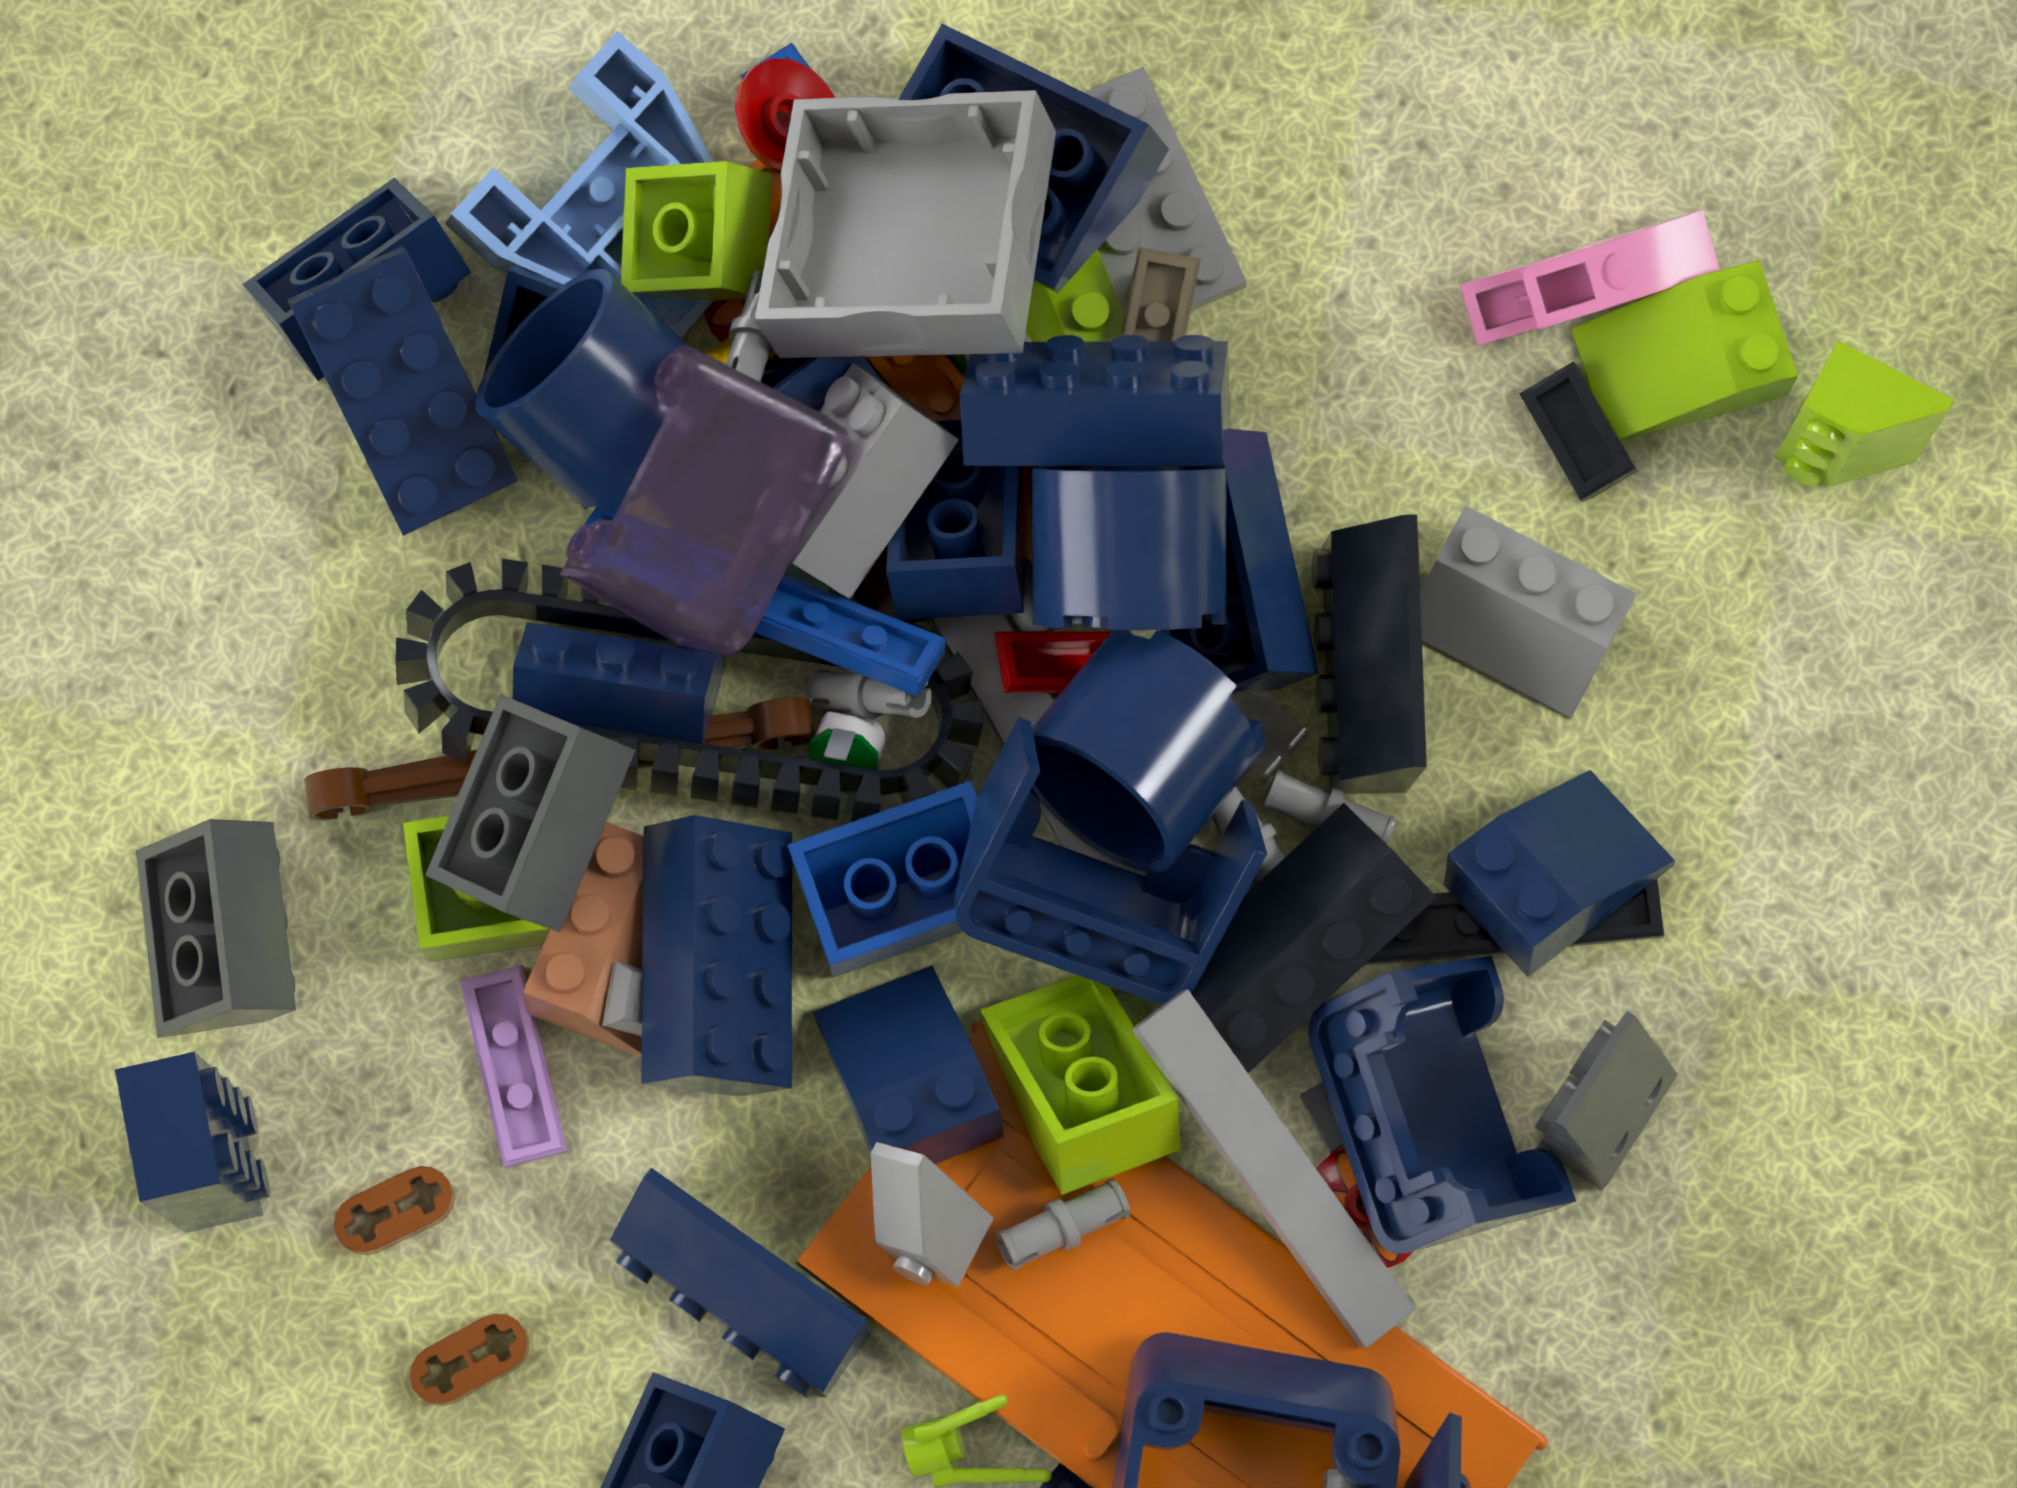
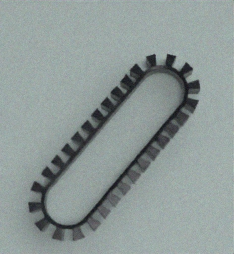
[395,559,983,822]

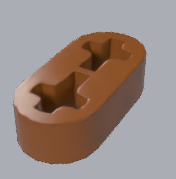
[334,1166,455,1255]
[410,1313,530,1406]

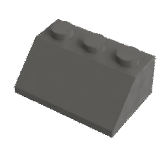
[425,694,636,932]
[136,819,296,1038]

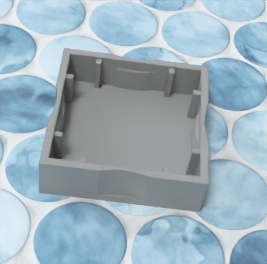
[755,90,1056,358]

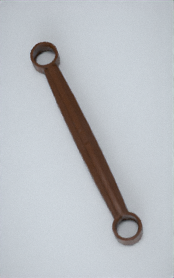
[304,697,815,820]

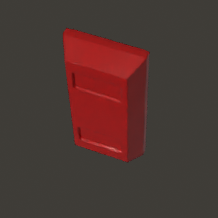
[994,631,1111,693]

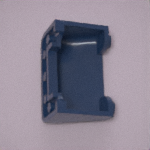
[1308,955,1576,1254]

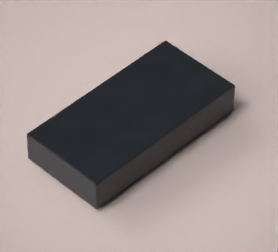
[1519,361,1638,502]

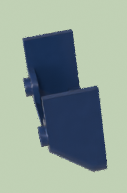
[954,717,1267,1004]
[1112,1332,1401,1488]

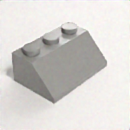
[1420,505,1637,719]

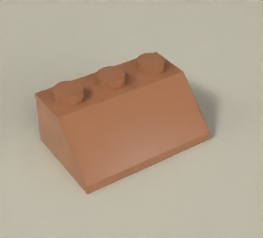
[523,822,644,1058]

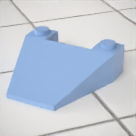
[445,31,715,338]

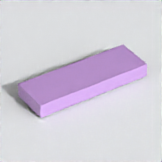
[460,965,568,1168]

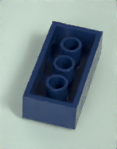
[288,245,518,536]
[960,335,1230,466]
[641,815,792,1096]
[115,1051,270,1233]

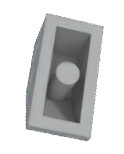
[871,1142,994,1287]

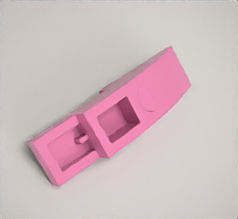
[1460,210,1720,346]

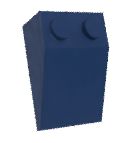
[886,420,1026,620]
[1444,770,1675,977]
[813,965,1004,1164]

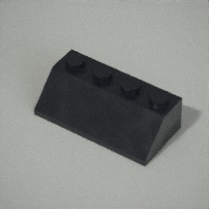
[1312,514,1427,794]
[1191,803,1437,1073]

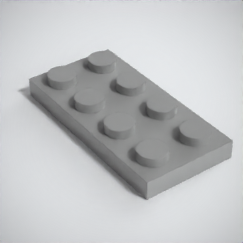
[1084,67,1247,314]

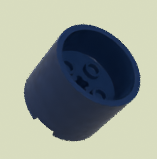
[475,269,721,515]
[1032,466,1227,630]
[1032,630,1266,872]

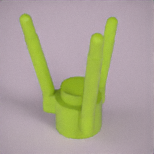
[901,1394,1052,1488]

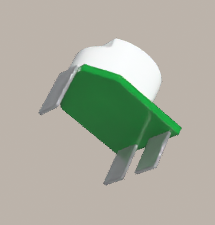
[805,711,885,817]

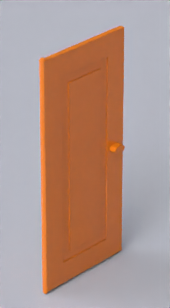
[796,1021,1547,1488]

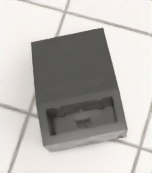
[1534,1011,1678,1190]

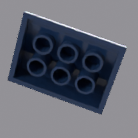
[898,24,1169,293]

